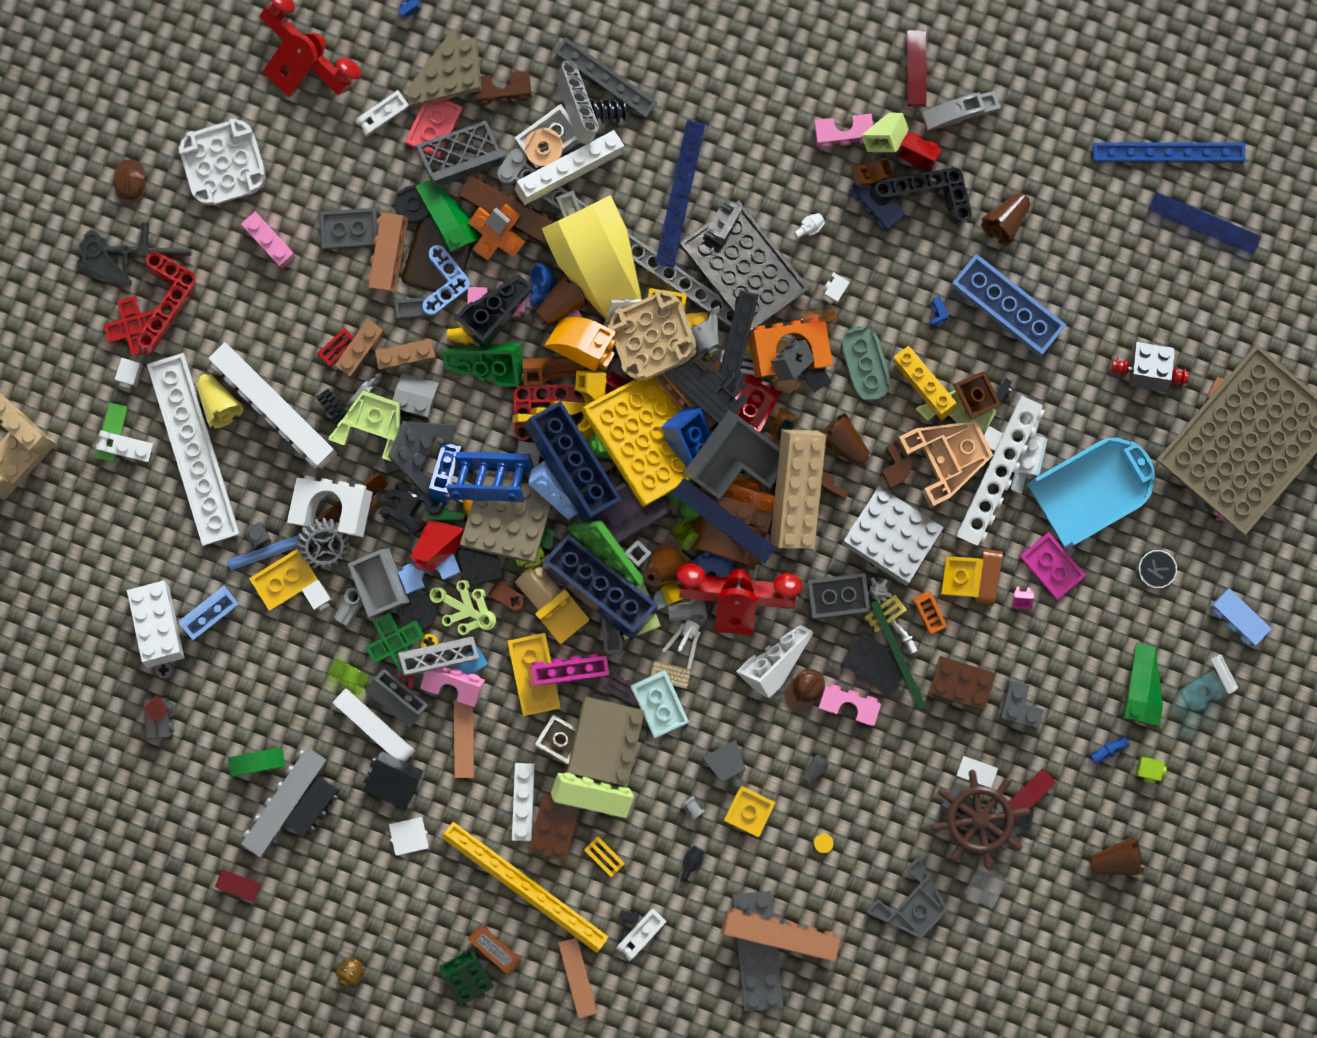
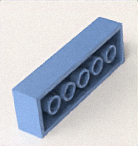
[950,254,1066,357]

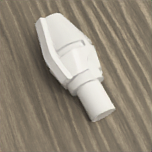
[794,213,825,239]

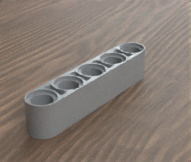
[555,61,599,144]

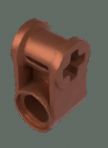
[488,579,525,612]

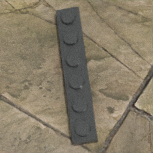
[554,37,657,118]

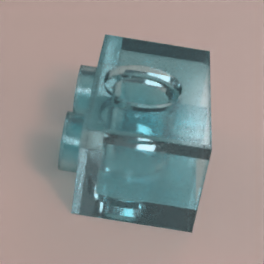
[1178,670,1226,711]

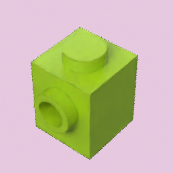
[1135,757,1167,784]

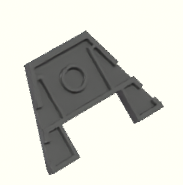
[388,421,456,495]
[866,856,948,938]

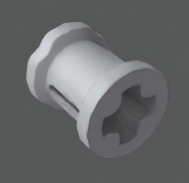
[680,796,705,822]

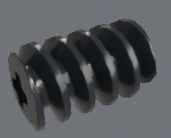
[589,99,626,124]

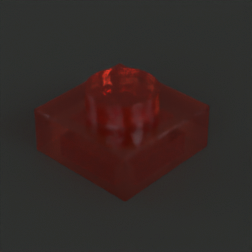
[142,695,170,723]

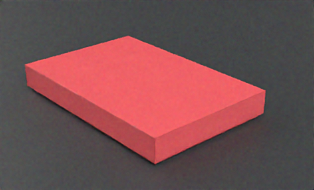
[405,100,463,159]

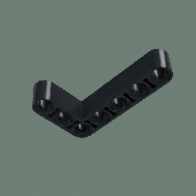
[870,167,972,225]

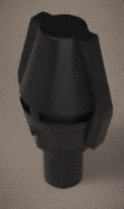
[681,845,704,880]

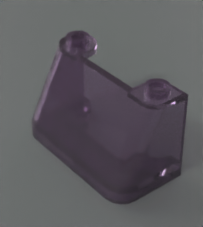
[588,485,672,544]

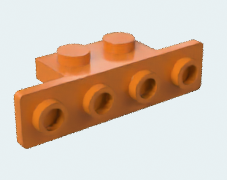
[700,474,775,514]

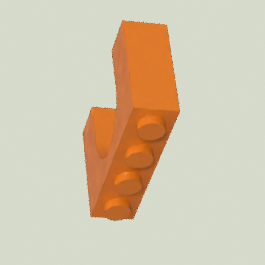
[749,318,833,378]

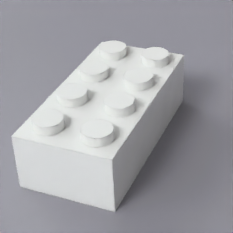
[127,581,184,668]

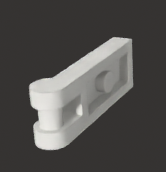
[355,90,409,137]
[96,430,153,462]
[616,908,667,961]

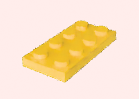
[508,633,561,716]

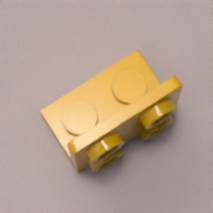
[535,589,589,644]

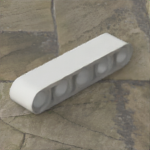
[333,688,415,762]

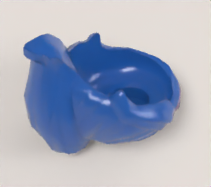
[530,262,556,307]

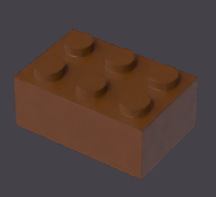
[927,656,996,711]
[529,794,580,860]

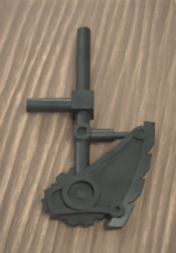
[77,222,192,286]

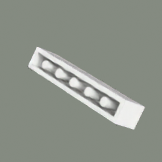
[515,130,624,205]

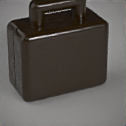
[401,216,474,297]

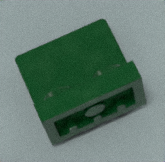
[439,947,494,1005]

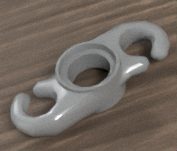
[348,372,383,408]

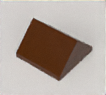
[953,371,1001,419]

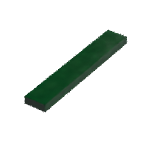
[869,601,925,710]

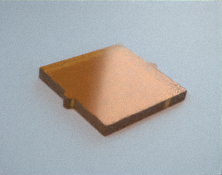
[801,310,838,323]

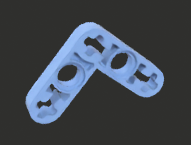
[422,245,470,316]

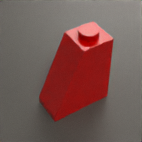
[410,519,464,572]

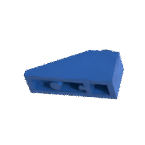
[428,442,461,505]

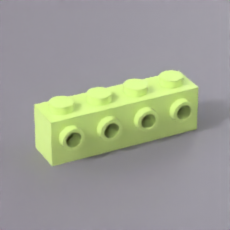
[551,773,634,818]

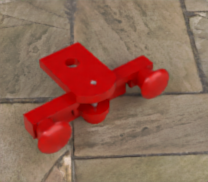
[259,0,362,97]
[676,563,802,636]

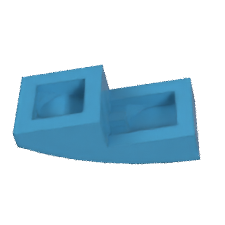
[448,647,488,675]

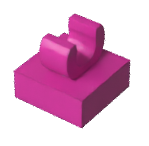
[1012,587,1034,609]

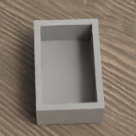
[348,549,410,617]

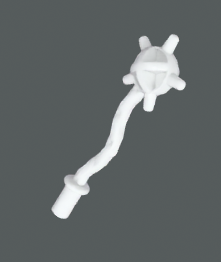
[868,577,918,654]

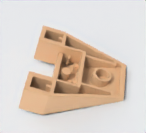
[897,421,993,508]

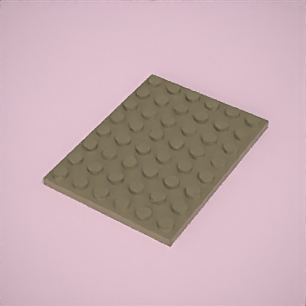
[1156,344,1317,536]

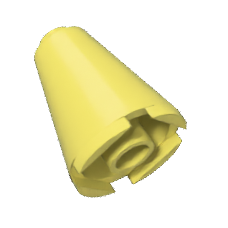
[196,374,243,428]

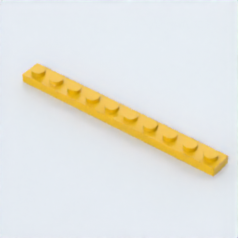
[441,822,608,953]

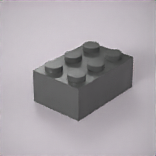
[807,573,870,620]

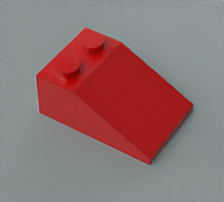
[896,133,942,172]
[735,374,782,432]

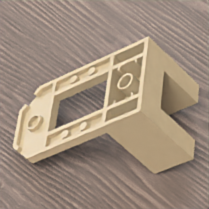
[0,393,56,500]

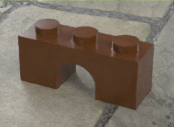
[474,70,532,106]

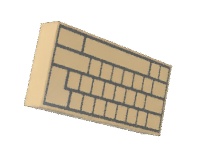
[650,661,691,689]

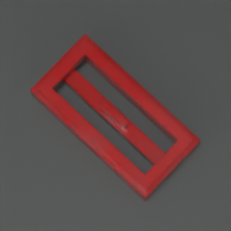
[317,328,354,368]

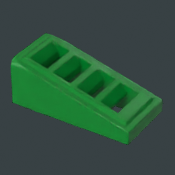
[426,506,466,522]

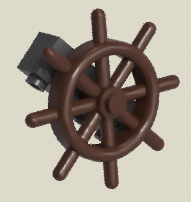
[930,770,1030,870]

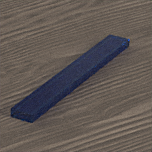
[655,120,705,268]

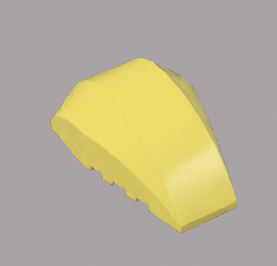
[542,195,642,319]

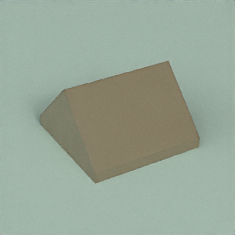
[534,715,577,766]

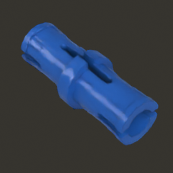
[1090,736,1130,765]

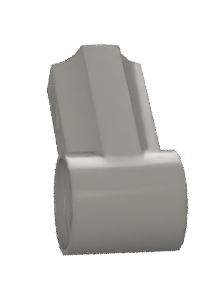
[334,588,364,627]
[668,599,707,623]

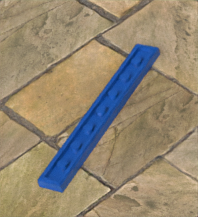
[1092,142,1245,163]

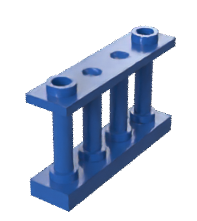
[446,452,534,502]

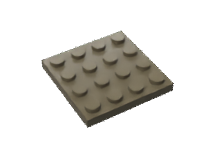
[460,475,552,564]

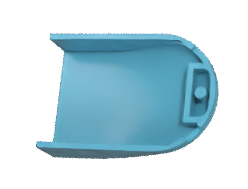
[1027,438,1155,550]

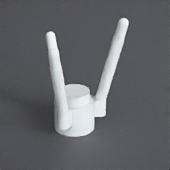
[662,620,701,669]

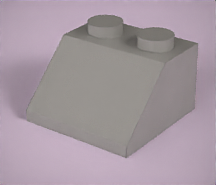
[393,373,439,420]

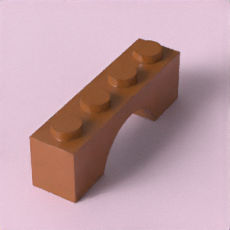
[522,356,600,386]

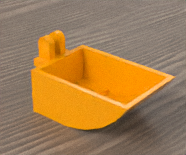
[544,317,616,372]

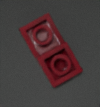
[215,869,261,902]

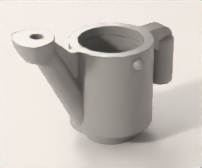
[691,305,720,357]

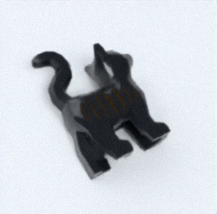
[378,483,444,536]

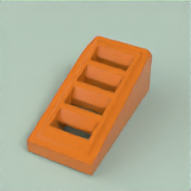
[912,591,947,635]

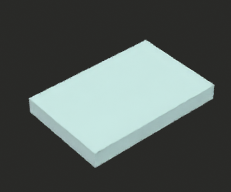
[630,670,689,739]

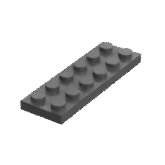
[733,891,783,1012]

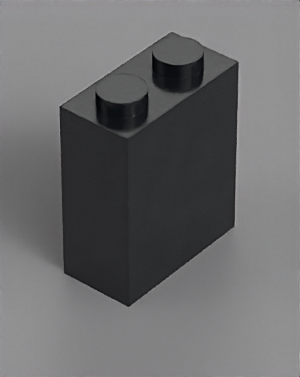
[363,751,424,810]

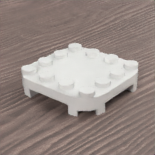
[179,119,266,206]

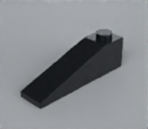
[454,275,534,349]

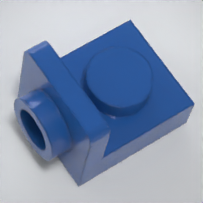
[397,0,422,21]
[929,296,949,328]

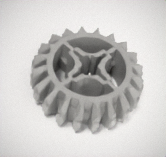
[297,517,349,569]

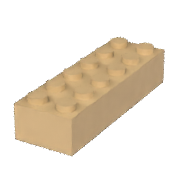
[770,430,826,549]

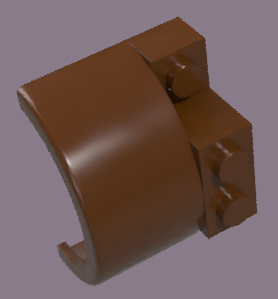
[683,491,773,570]

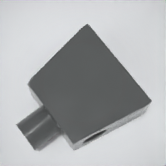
[703,740,746,789]

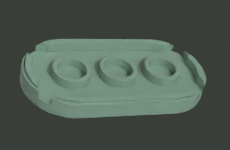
[841,326,891,401]

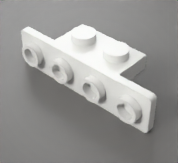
[1011,416,1048,494]

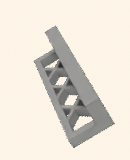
[397,637,479,676]

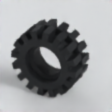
[316,388,348,424]

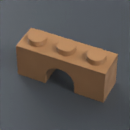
[335,319,385,380]
[375,339,437,372]

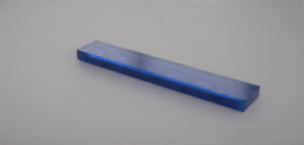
[1148,192,1262,255]
[672,478,776,563]

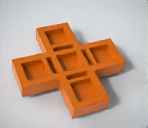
[468,204,526,261]

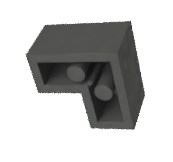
[999,681,1044,729]

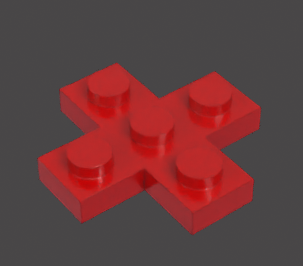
[103,296,162,356]

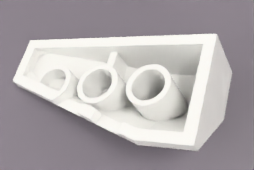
[736,625,813,698]

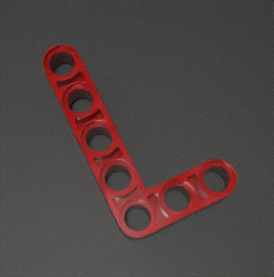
[137,252,196,354]
[514,384,608,442]

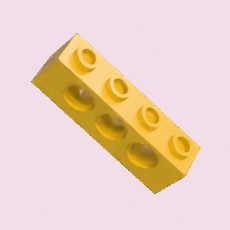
[894,346,957,421]

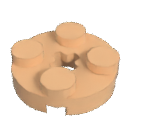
[525,128,563,167]

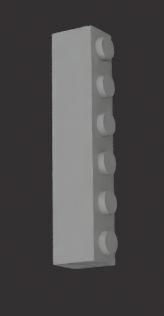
[241,747,328,857]

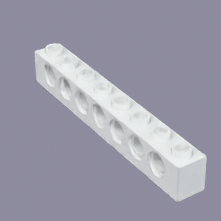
[957,395,1044,546]

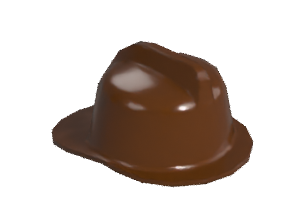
[114,159,145,204]
[785,669,825,712]

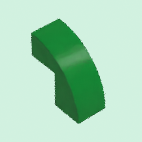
[228,747,285,777]

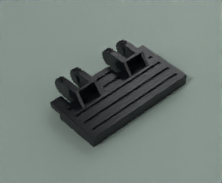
[665,347,748,424]

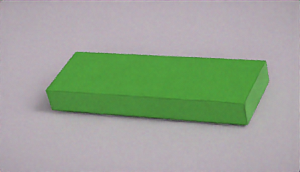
[95,402,129,463]

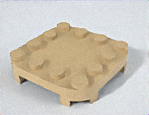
[608,290,696,381]

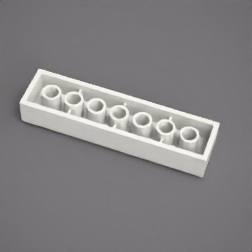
[209,342,338,470]

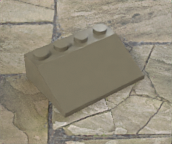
[567,697,645,786]

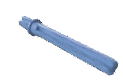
[227,532,324,570]

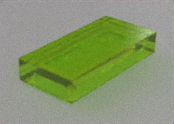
[672,519,699,551]
[327,658,370,694]

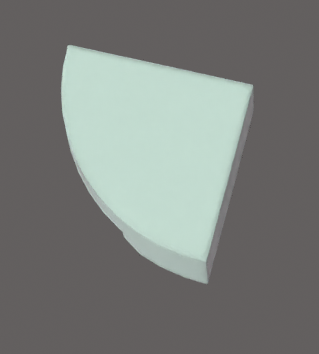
[653,589,668,610]

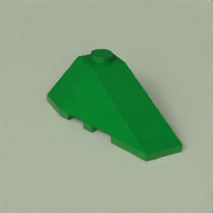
[415,179,482,255]
[442,343,524,387]
[1121,643,1163,726]

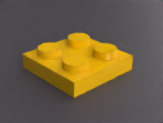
[941,556,983,598]
[724,786,776,837]

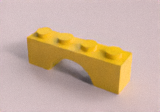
[575,371,607,444]

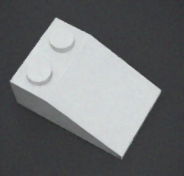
[515,104,580,168]

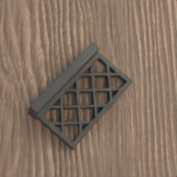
[416,121,504,189]

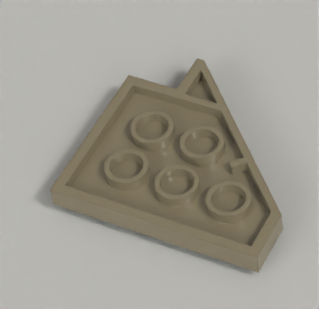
[407,28,482,108]

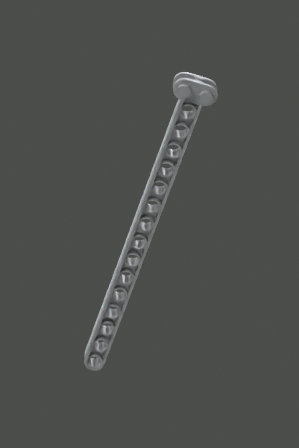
[498,149,754,331]

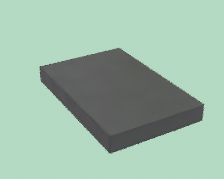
[319,208,378,250]

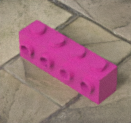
[527,654,609,687]

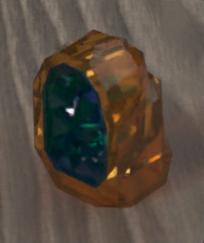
[771,407,798,442]

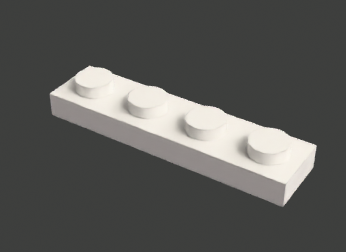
[512,763,535,841]

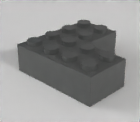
[683,411,780,499]

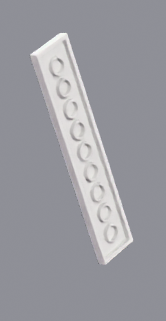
[147,353,240,546]

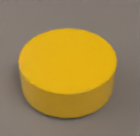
[814,833,833,853]

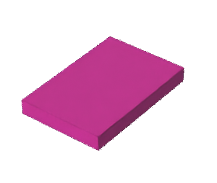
[1019,532,1086,601]

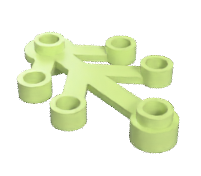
[429,580,496,635]

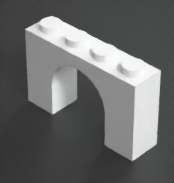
[287,476,373,537]

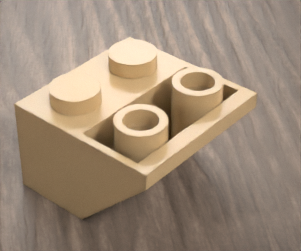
[515,555,567,610]

